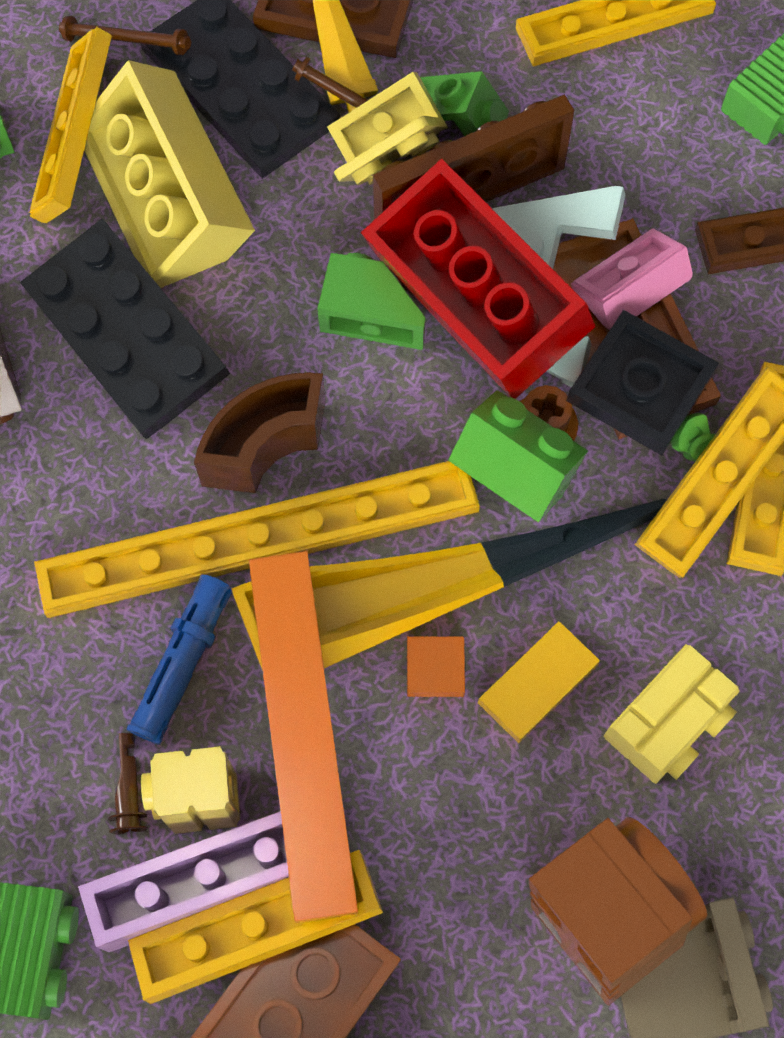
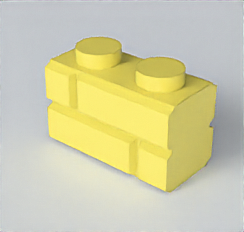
[603,644,740,784]
[141,746,240,834]

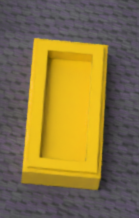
[478,621,600,743]

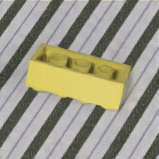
[84,60,255,288]

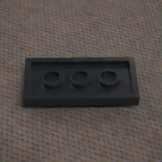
[141,0,340,179]
[20,218,230,439]

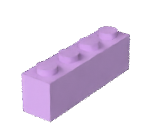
[78,811,289,953]

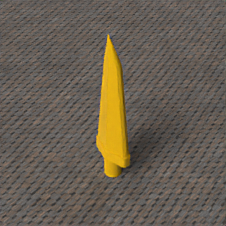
[313,0,378,113]

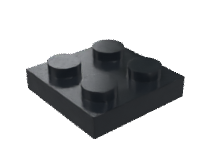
[566,310,719,456]

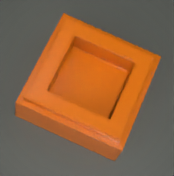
[407,636,465,697]

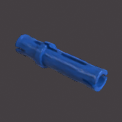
[126,574,232,745]

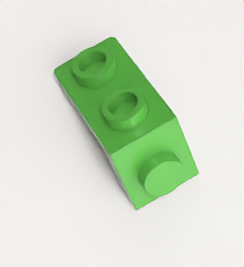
[420,71,509,136]

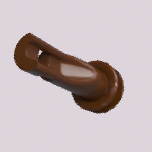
[108,733,148,835]

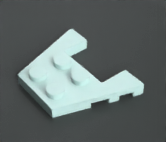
[492,186,625,387]

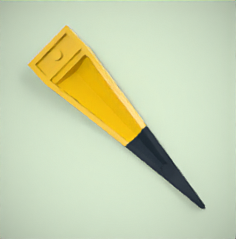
[231,499,667,671]

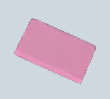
[571,228,693,330]

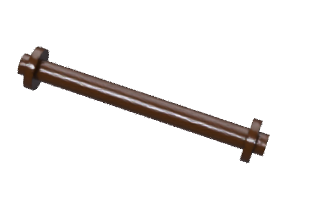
[59,16,191,55]
[292,56,368,108]

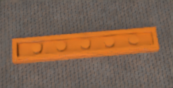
[249,551,358,923]

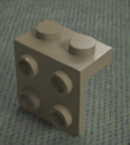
[620,897,773,1038]

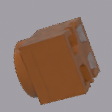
[529,817,708,1006]

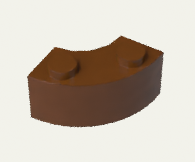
[194,372,326,493]

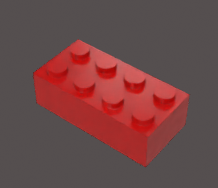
[360,158,596,399]

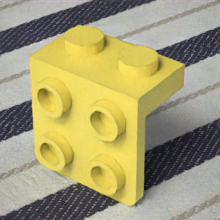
[327,72,448,185]

